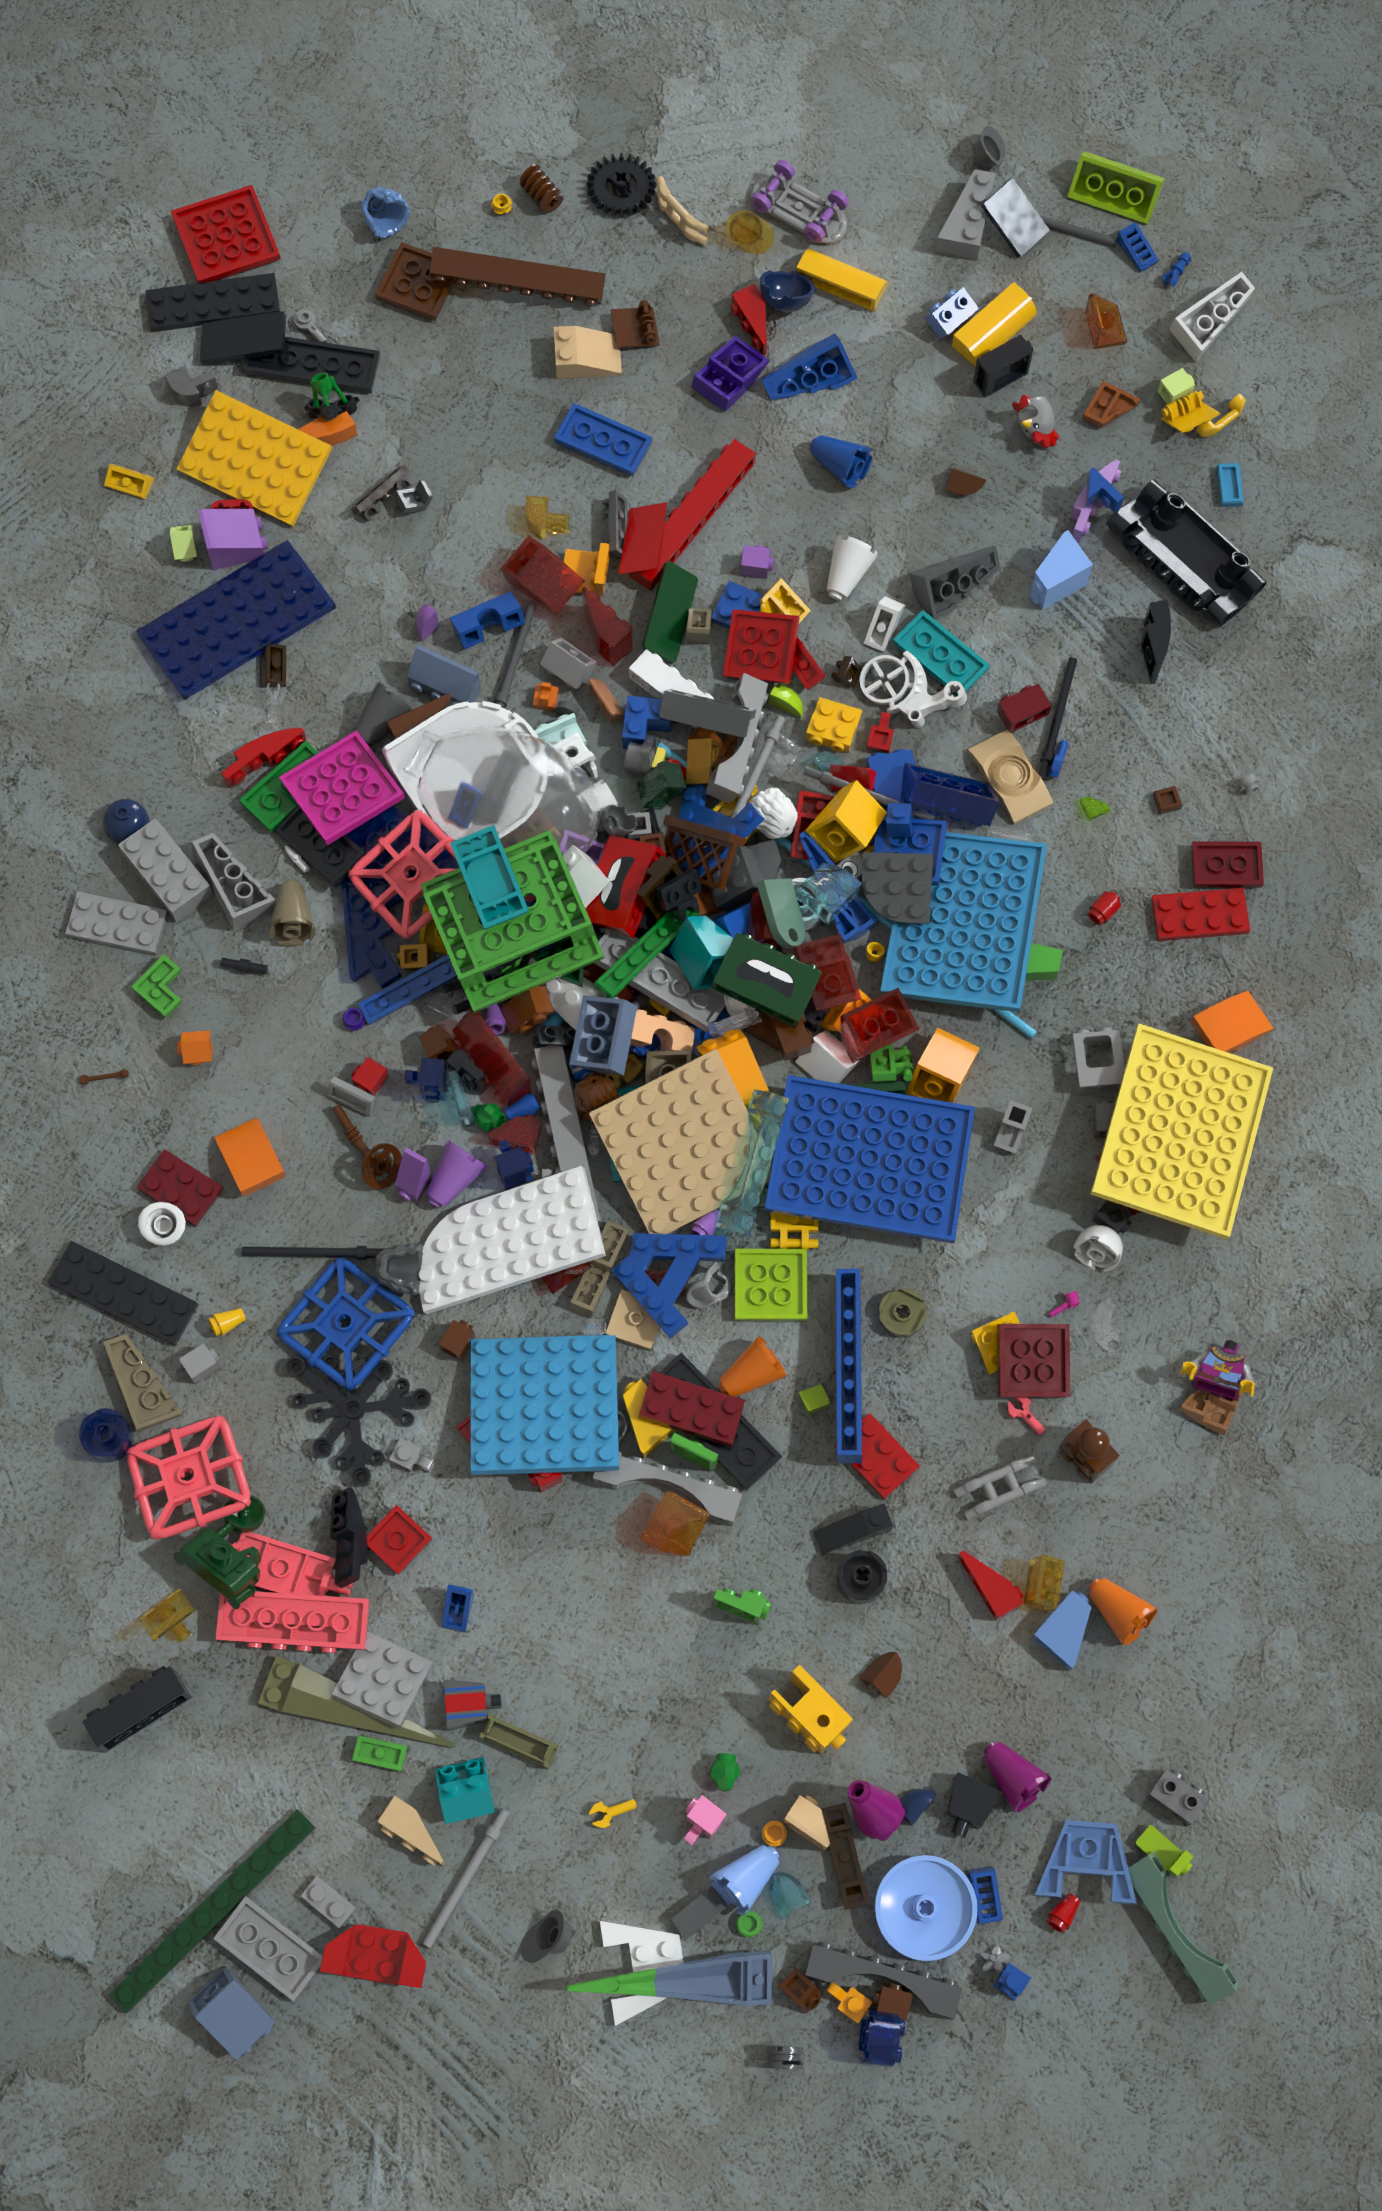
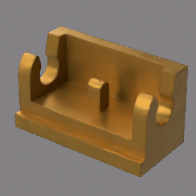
[686,738,720,786]

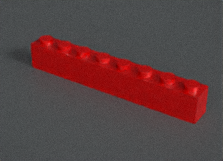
[629,439,756,591]

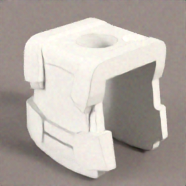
[550,733,598,790]

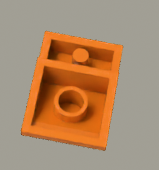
[1191,991,1274,1053]
[214,1118,286,1197]

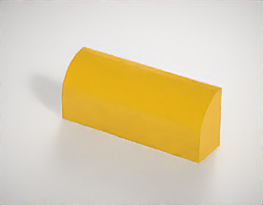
[796,248,888,312]
[952,282,1037,367]

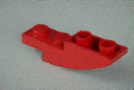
[221,728,306,788]

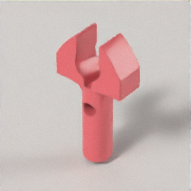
[1007,1397,1045,1435]

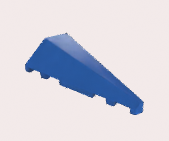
[799,830,877,943]

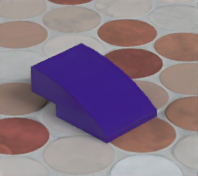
[691,336,769,412]

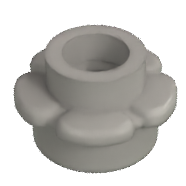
[1238,774,1260,794]

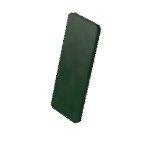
[642,561,698,664]

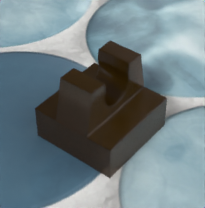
[831,656,862,688]

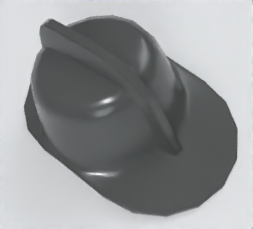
[972,126,1005,168]
[521,1910,576,1963]

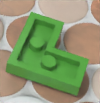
[131,954,182,1019]

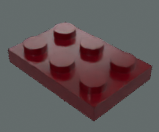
[1191,841,1264,888]
[137,1149,224,1227]

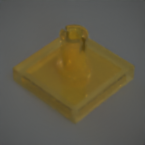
[139,1588,195,1642]

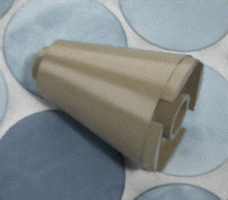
[268,880,315,946]

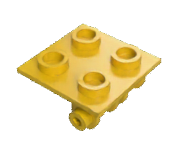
[1161,391,1220,433]
[971,1311,1020,1374]

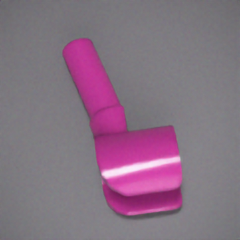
[1049,1291,1079,1317]

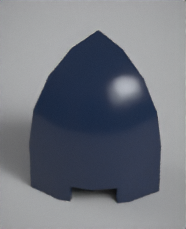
[900,1788,936,1825]

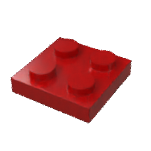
[366,1505,432,1576]

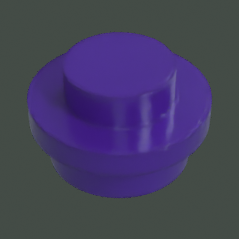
[342,1008,366,1031]

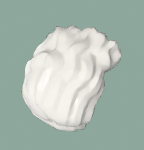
[751,788,797,840]

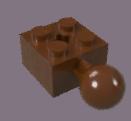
[1059,1419,1120,1483]

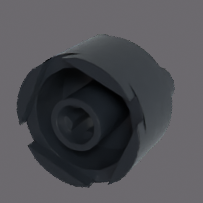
[836,1550,887,1604]

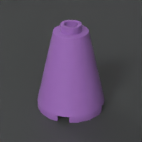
[426,1140,487,1208]

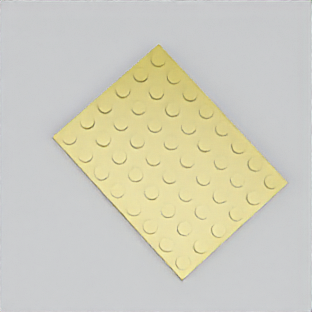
[1090,1024,1273,1240]

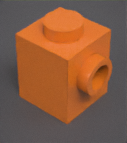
[177,1030,213,1065]

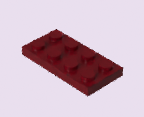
[638,1371,745,1447]

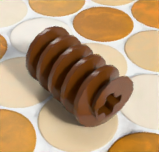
[519,164,564,213]

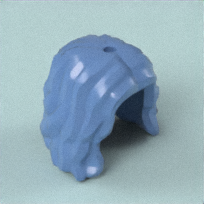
[361,187,411,238]

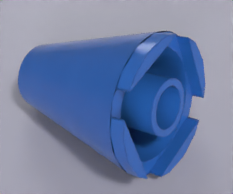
[810,435,873,488]

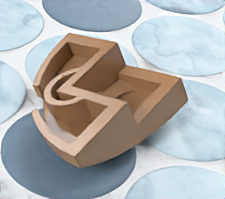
[1181,1389,1242,1435]

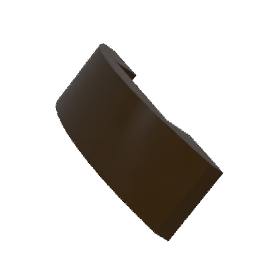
[821,1803,870,1910]

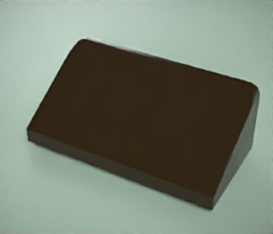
[259,641,286,688]

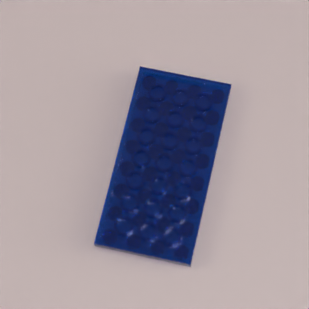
[136,540,336,700]

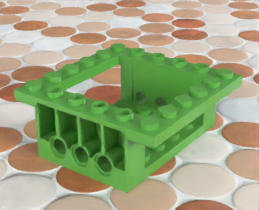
[420,830,605,1013]

